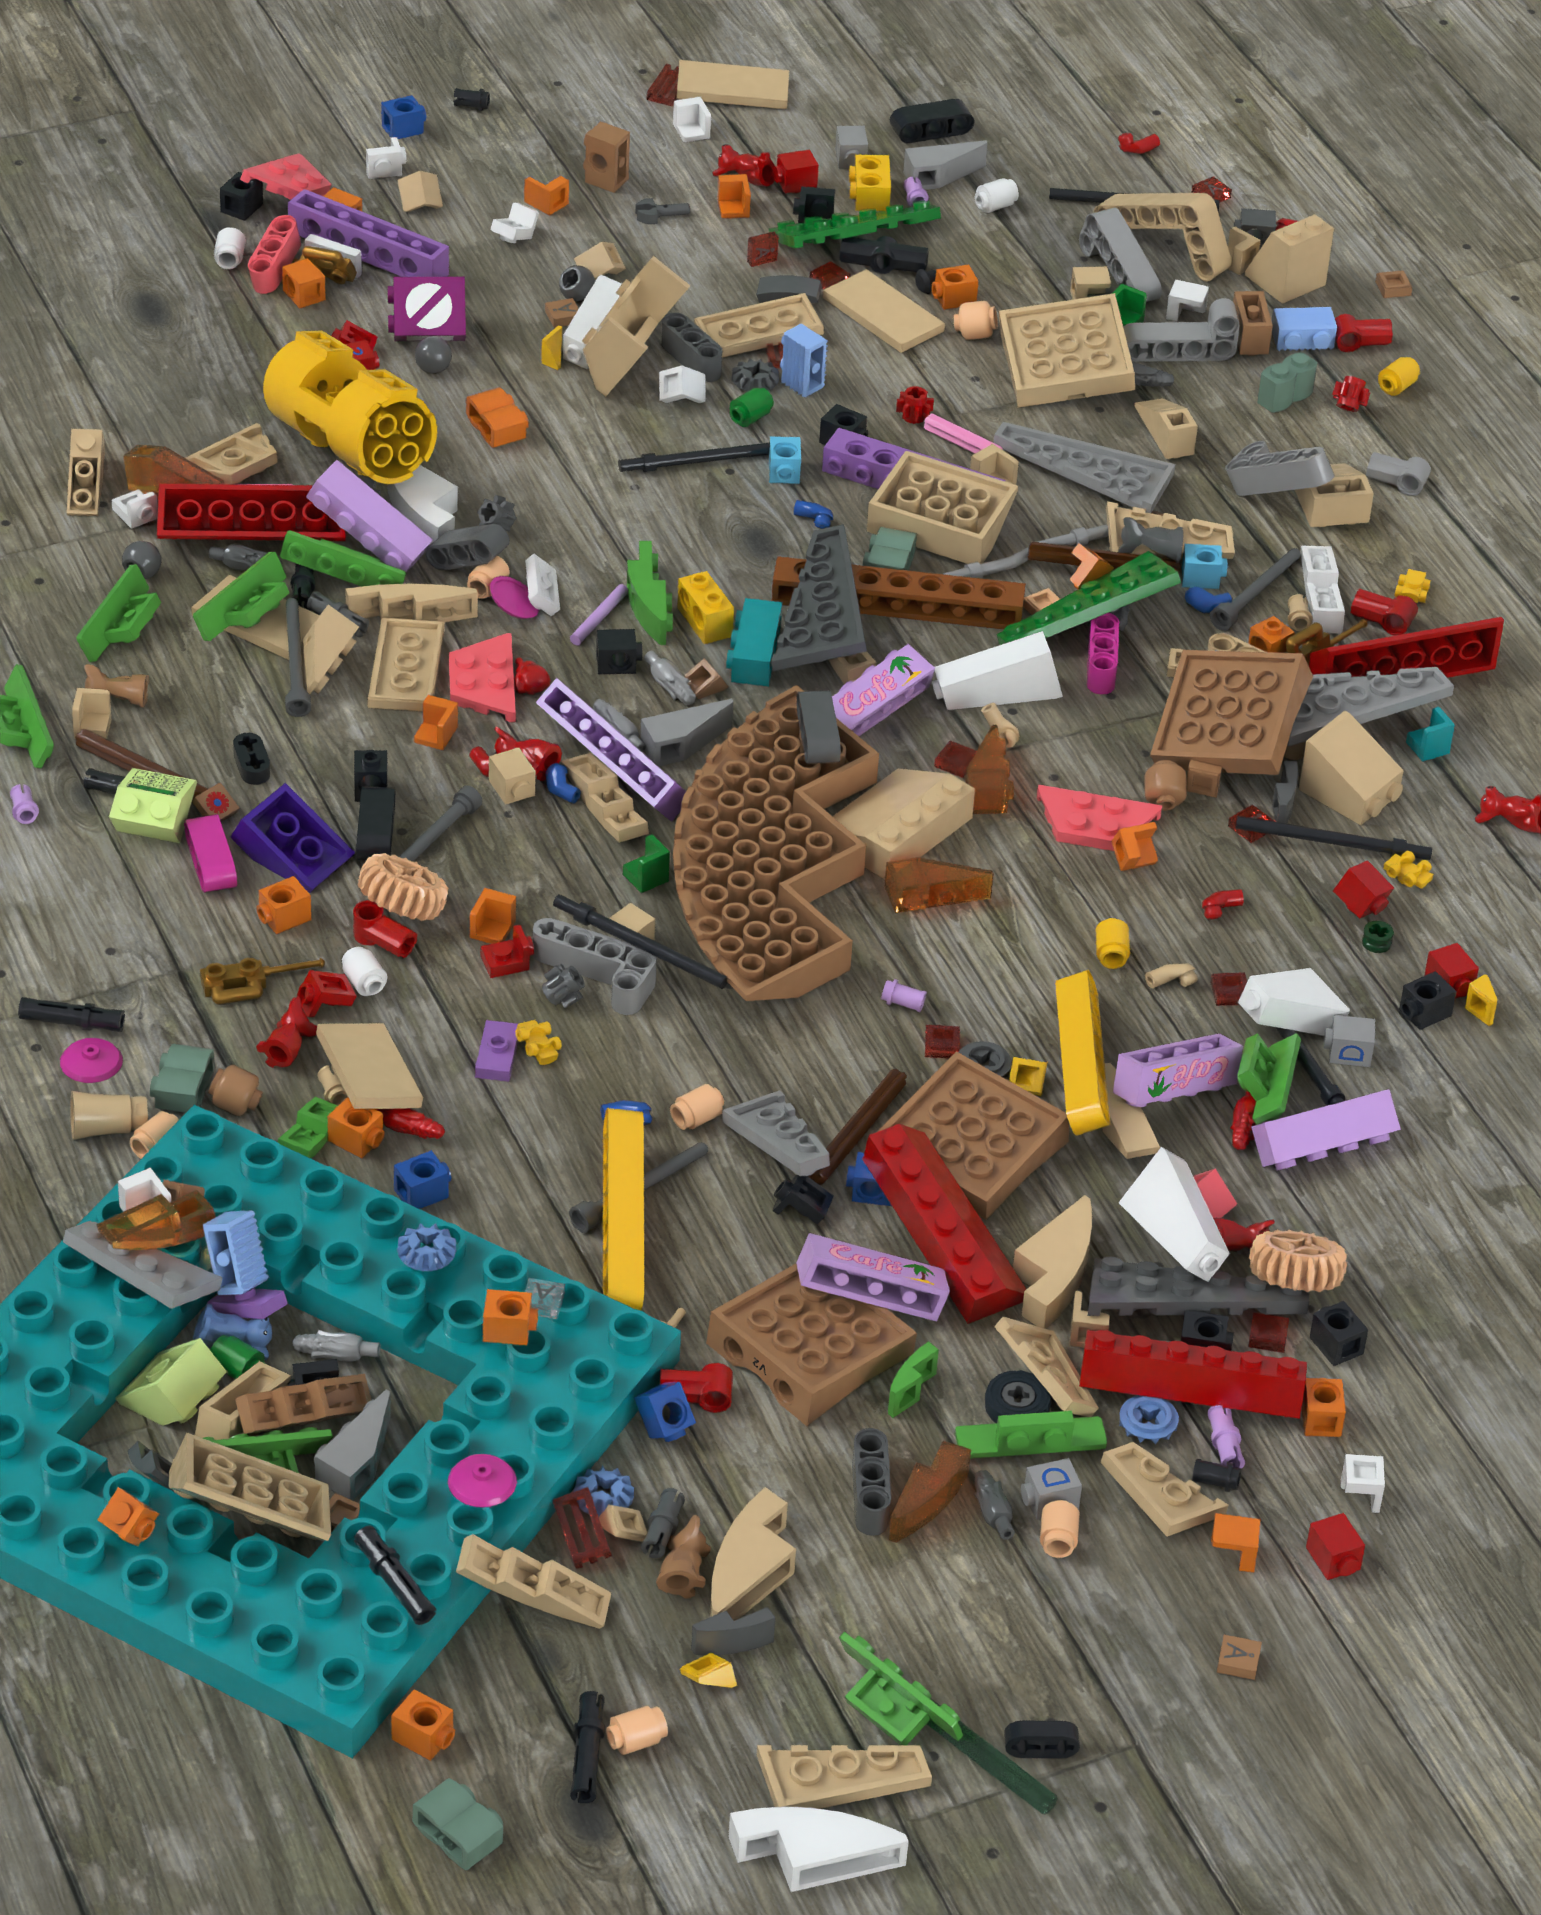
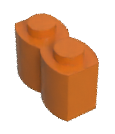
[466,387,529,448]

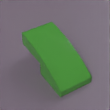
[278,1096,338,1159]
[888,1341,939,1418]

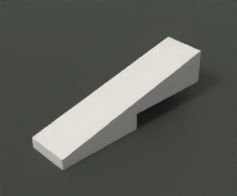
[1300,546,1345,634]

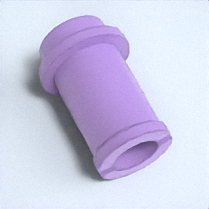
[903,177,929,207]
[10,784,39,824]
[881,979,927,1012]

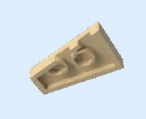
[994,1317,1099,1417]
[1101,1442,1229,1537]

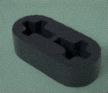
[233,733,270,785]
[1004,1720,1080,1759]

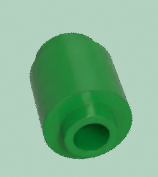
[729,388,774,427]
[210,1335,265,1379]

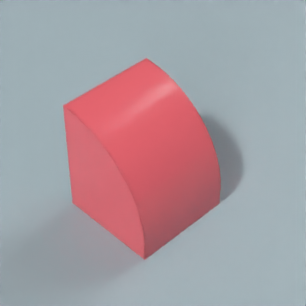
[1193,1168,1237,1218]

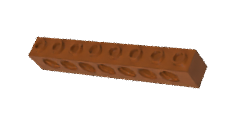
[772,556,1026,629]

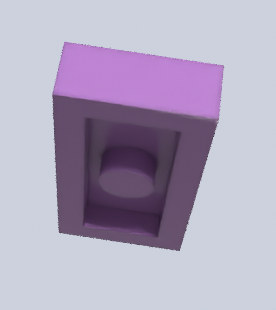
[475,1020,519,1082]
[207,1287,287,1319]

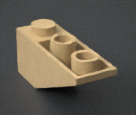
[1135,398,1198,459]
[67,429,105,516]
[302,605,359,694]

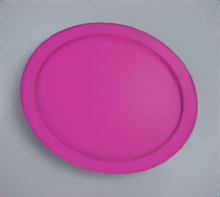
[490,576,539,619]
[60,1038,123,1083]
[448,1454,517,1507]

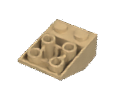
[1295,463,1374,527]

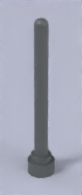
[1210,548,1301,630]
[285,598,311,717]
[399,785,483,862]
[569,1142,708,1233]

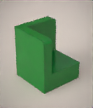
[1112,283,1147,327]
[623,834,670,893]

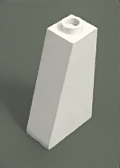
[563,275,622,369]
[932,631,1063,710]
[1119,1147,1230,1282]

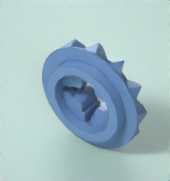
[397,1223,456,1271]
[1119,1395,1179,1445]
[574,1465,634,1517]

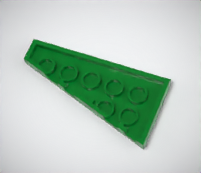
[769,201,941,248]
[996,551,1181,645]

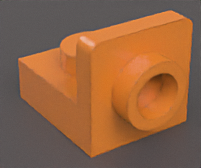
[97,1487,159,1546]

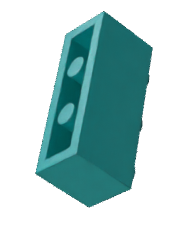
[726,598,783,687]

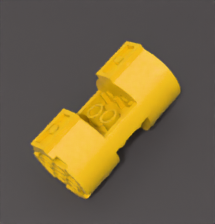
[263,330,437,484]

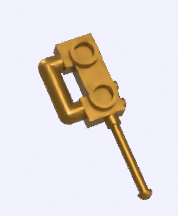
[292,246,357,284]
[1284,619,1368,666]
[200,958,325,1004]

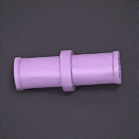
[1207,1405,1245,1469]

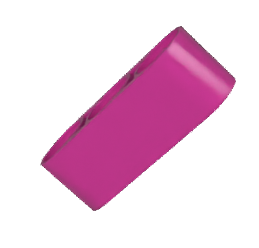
[1087,613,1119,695]
[184,814,237,893]

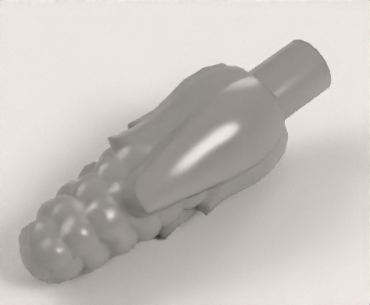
[644,650,696,705]
[593,699,646,752]
[293,1330,381,1362]

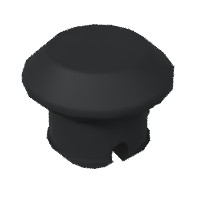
[915,269,936,294]

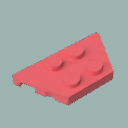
[240,153,332,200]
[449,633,516,722]
[1037,785,1162,851]

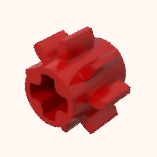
[1332,376,1370,412]
[896,386,934,424]

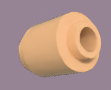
[467,556,510,599]
[670,1084,724,1130]
[130,1111,179,1159]
[1040,1500,1080,1558]
[606,1706,668,1755]

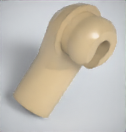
[981,703,1020,748]
[1145,963,1198,988]

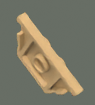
[169,423,278,484]

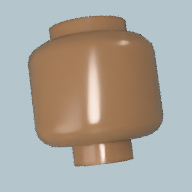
[1144,760,1187,811]
[208,1065,263,1117]

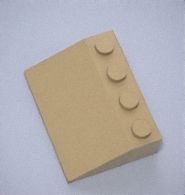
[867,451,1018,564]
[833,769,975,881]
[169,1432,331,1541]

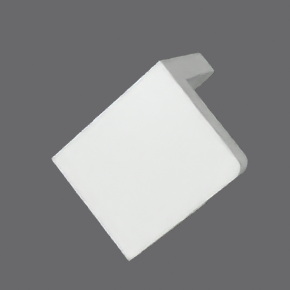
[673,97,711,142]
[1166,279,1209,322]
[659,365,706,403]
[118,1168,173,1233]
[1341,1454,1385,1513]

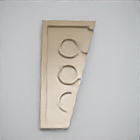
[1106,501,1235,560]
[757,1745,932,1809]

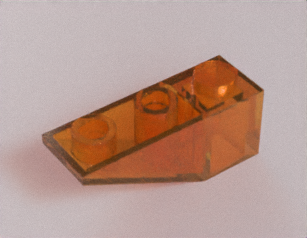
[123,445,224,494]
[965,725,1014,814]
[884,857,994,913]

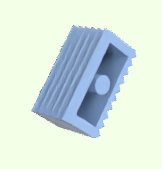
[1272,307,1337,351]
[780,324,828,397]
[202,1210,269,1295]

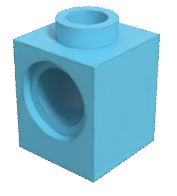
[769,436,801,484]
[1181,544,1228,589]

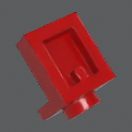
[331,320,378,351]
[480,925,534,978]
[297,970,357,1018]

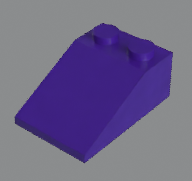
[230,783,355,893]

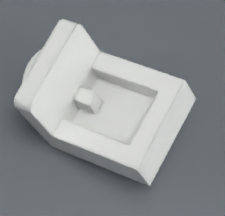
[366,137,406,179]
[490,202,539,243]
[112,489,158,529]

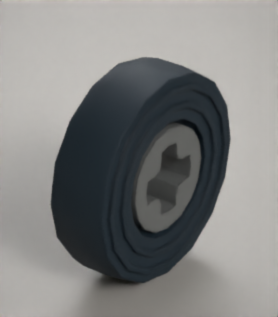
[984,1370,1051,1423]

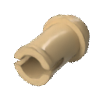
[1288,594,1313,631]
[318,1065,348,1106]

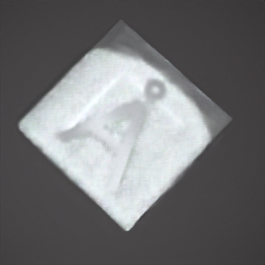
[525,1278,565,1319]

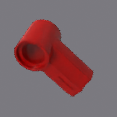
[1335,314,1393,353]
[1351,588,1418,636]
[353,900,417,958]
[660,1363,733,1413]

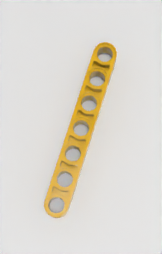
[1055,970,1110,1136]
[603,1108,644,1311]

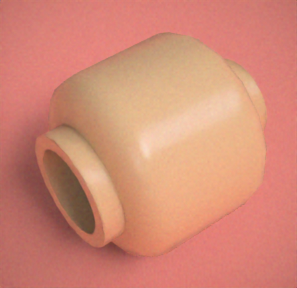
[954,300,998,340]

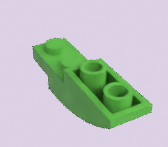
[626,541,673,645]

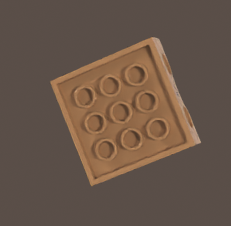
[1150,650,1313,775]
[877,1051,1069,1220]
[706,1264,917,1426]

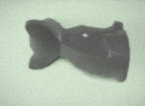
[1118,517,1184,563]

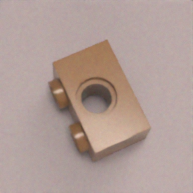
[583,121,630,193]
[1233,291,1273,356]

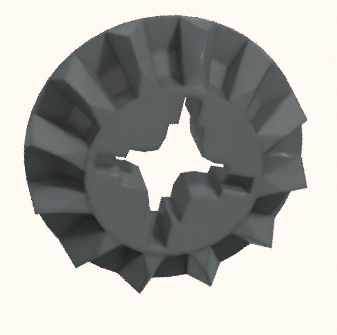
[732,358,779,391]
[958,1041,1011,1077]

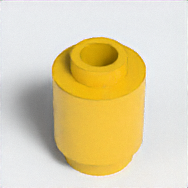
[1378,357,1420,396]
[1095,918,1130,969]

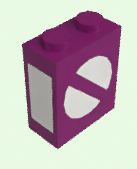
[387,276,466,341]

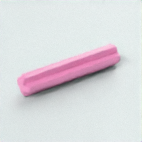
[924,414,1003,454]

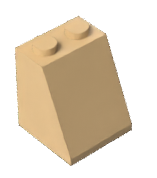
[1245,214,1334,304]
[1299,711,1404,825]

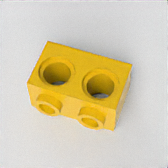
[849,154,891,211]
[677,571,734,645]

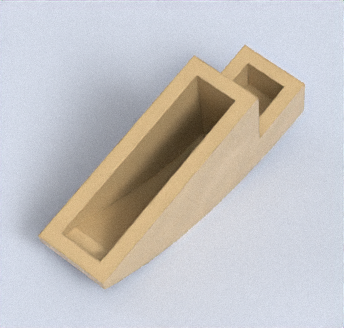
[1013,1195,1092,1329]
[172,1361,291,1500]
[710,1487,796,1621]

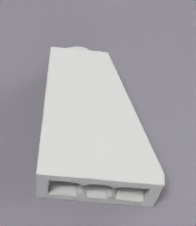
[1238,968,1350,1036]

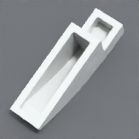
[387,465,458,546]
[729,1807,908,1892]

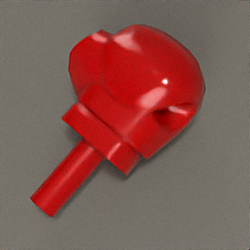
[514,657,550,695]

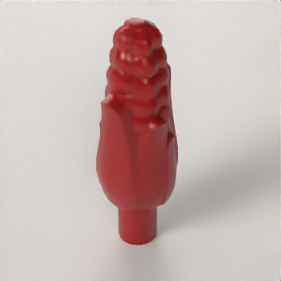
[1230,1091,1256,1150]
[375,1108,445,1139]

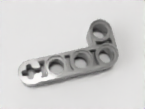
[1079,207,1162,302]
[1123,298,1240,362]
[1225,441,1335,496]
[533,918,657,1015]

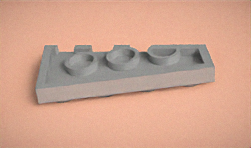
[722,1090,830,1176]
[63,1221,223,1309]

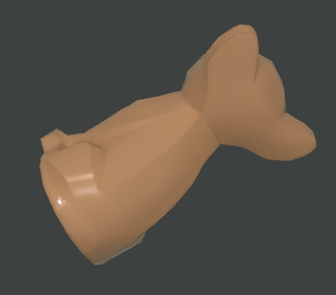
[84,664,149,708]
[656,1515,711,1599]

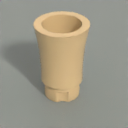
[70,1091,148,1140]

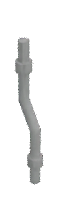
[943,524,1109,579]

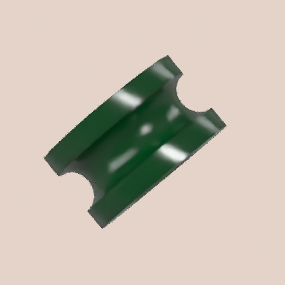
[1362,921,1394,953]

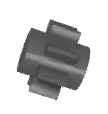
[477,495,517,532]
[542,964,585,1008]

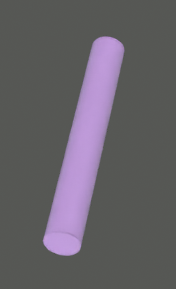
[570,584,628,645]

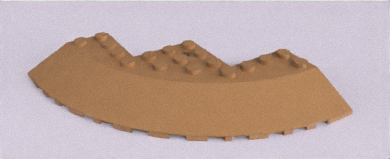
[673,685,879,1001]

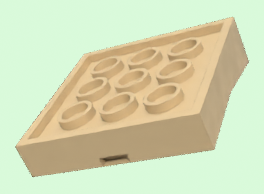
[999,293,1135,408]

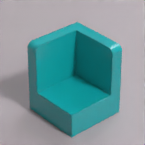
[1406,706,1455,762]

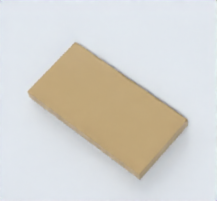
[676,60,789,109]
[823,269,945,353]
[694,293,824,358]
[192,575,320,660]
[368,618,445,711]
[316,1023,423,1109]

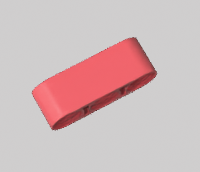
[248,215,301,294]

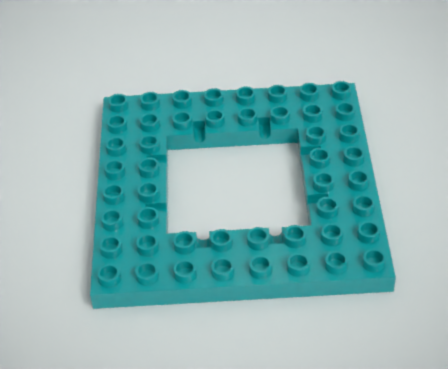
[0,1105,681,1759]

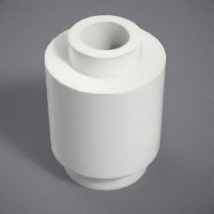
[975,178,1019,213]
[214,228,246,269]
[342,947,388,996]

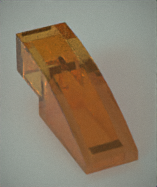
[96,1190,215,1250]
[889,1441,971,1543]

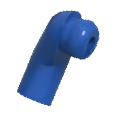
[794,500,833,529]
[1185,587,1232,613]
[545,763,581,804]
[600,1100,652,1126]

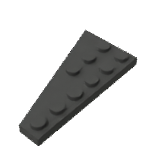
[771,524,867,671]
[1087,1257,1309,1316]

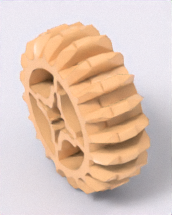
[358,853,449,921]
[1249,1229,1347,1293]

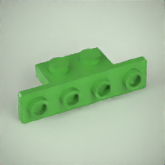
[280,530,406,587]
[193,552,290,641]
[76,564,162,662]
[0,664,54,769]
[1237,1033,1301,1125]
[955,1411,1107,1459]
[203,1427,333,1473]
[839,1632,964,1745]

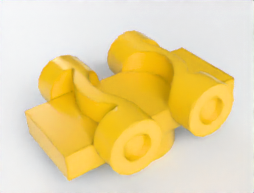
[1394,569,1431,603]
[1383,851,1434,889]
[515,1020,562,1065]

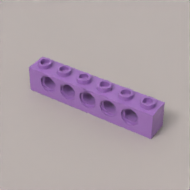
[288,189,449,277]
[822,428,1006,489]
[536,678,686,822]

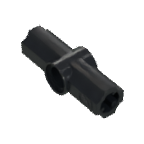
[839,236,929,274]

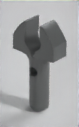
[635,198,690,224]

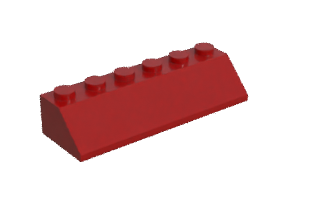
[157,483,347,541]
[1309,617,1504,678]
[862,1124,1026,1324]
[1079,1330,1307,1419]

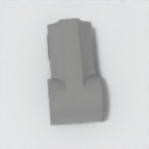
[1366,452,1431,496]

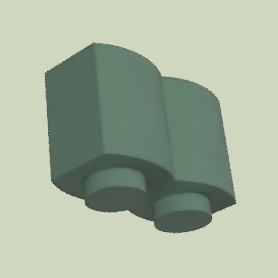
[1257,352,1318,413]
[862,527,917,571]
[150,1044,215,1112]
[412,1778,503,1870]

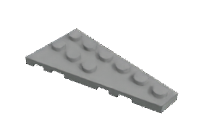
[993,422,1176,513]
[1287,667,1454,746]

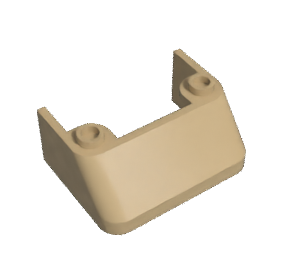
[582,256,690,397]

